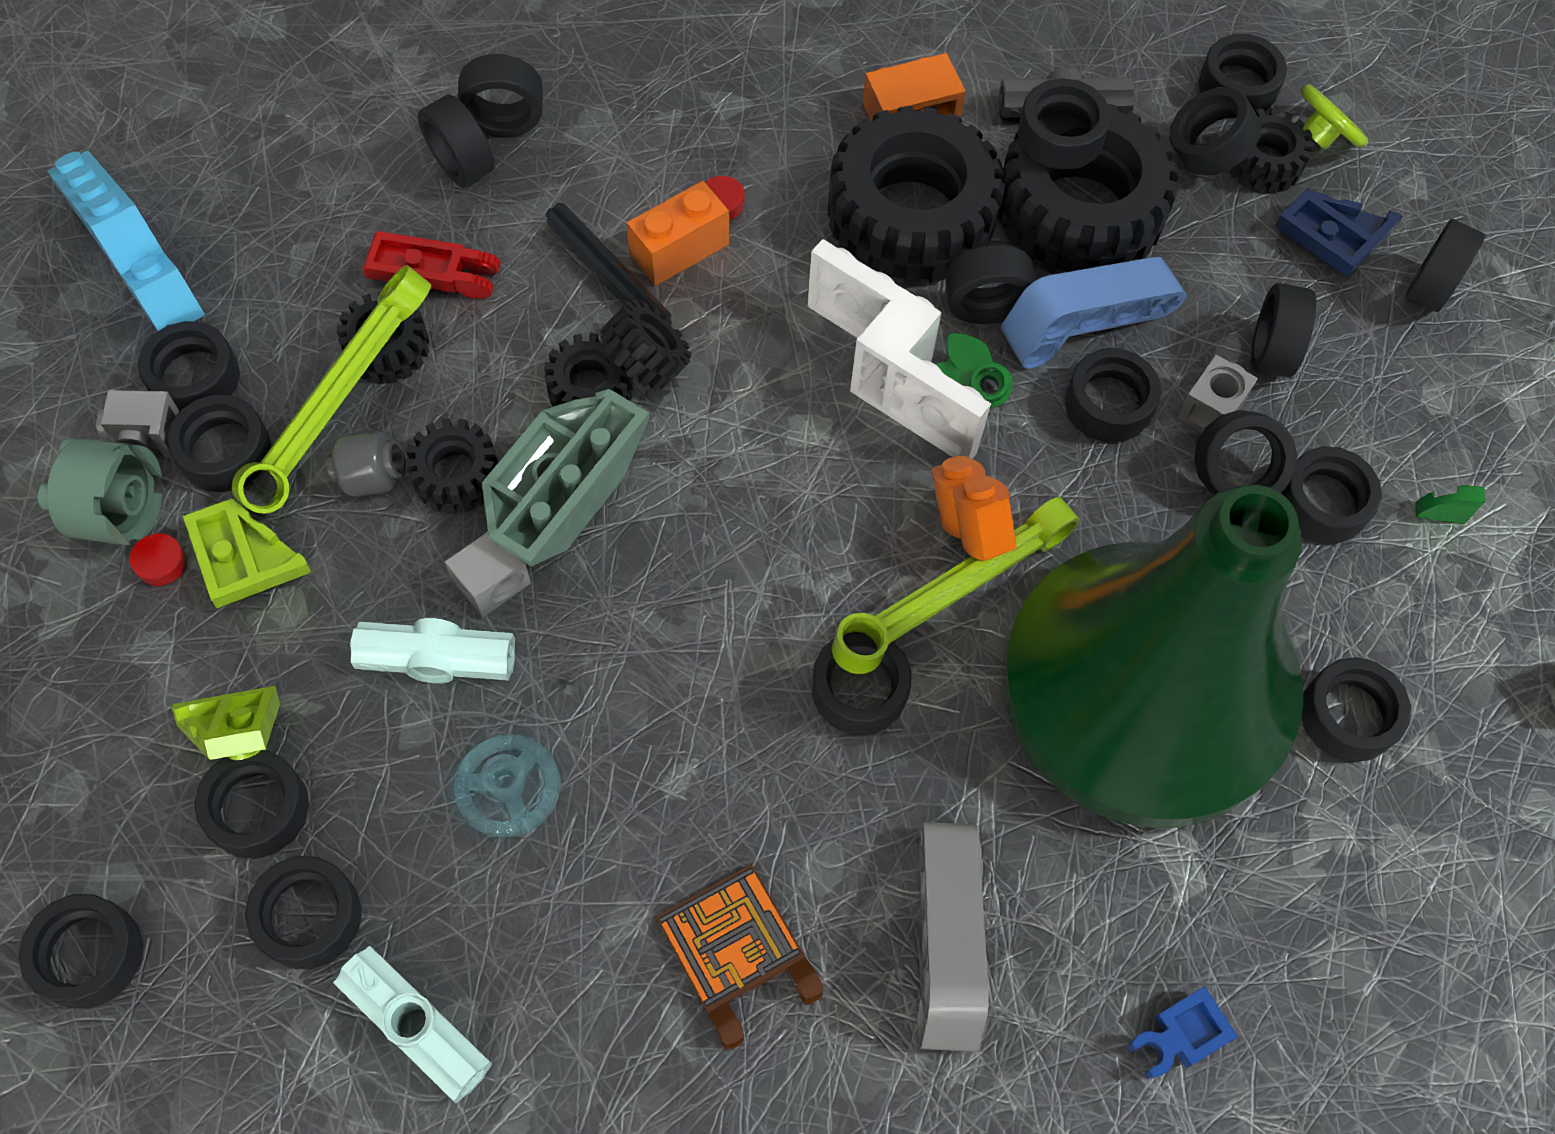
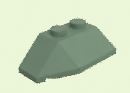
[482,389,650,567]

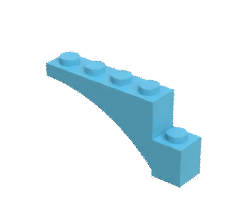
[47,150,205,331]

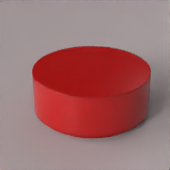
[705,176,745,220]
[130,533,187,586]

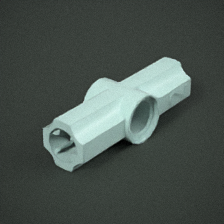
[350,618,515,684]
[333,946,492,1103]

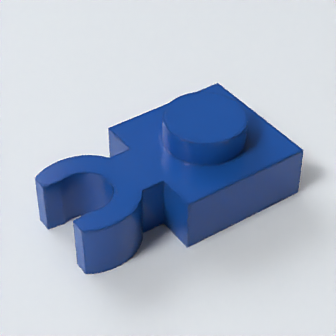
[1127,986,1238,1079]

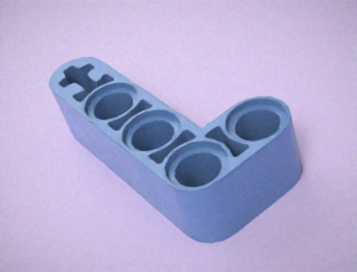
[1001,257,1187,369]

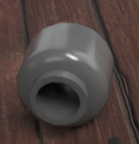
[326,430,406,497]

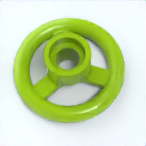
[1301,84,1369,150]

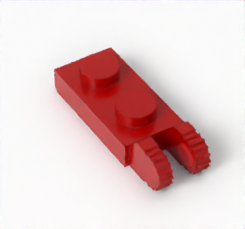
[362,231,501,299]

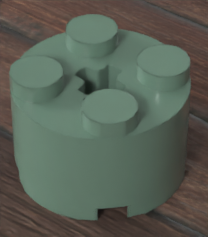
[38,438,162,545]

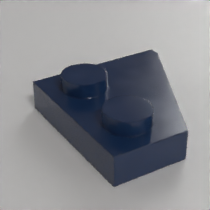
[1275,189,1403,277]

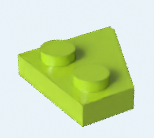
[183,498,312,608]
[171,686,280,760]

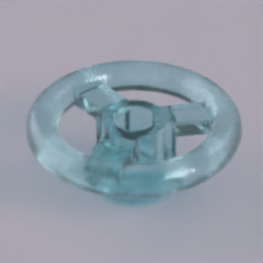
[454,734,561,837]

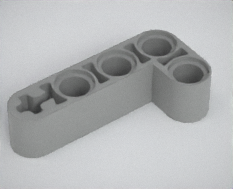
[918,822,989,1052]

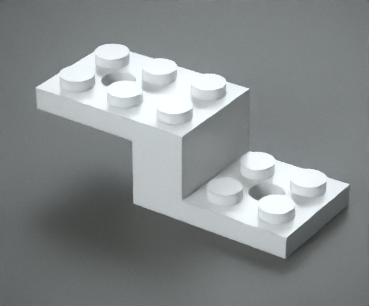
[807,239,991,459]

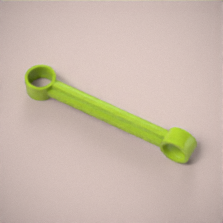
[232,265,431,514]
[832,497,1080,674]

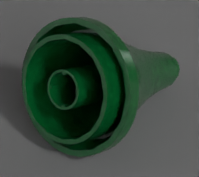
[1002,485,1303,828]

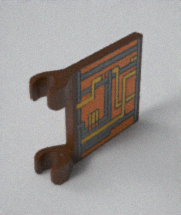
[655,864,823,1051]

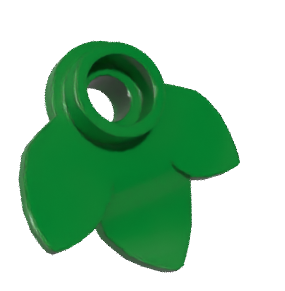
[935,333,1013,409]

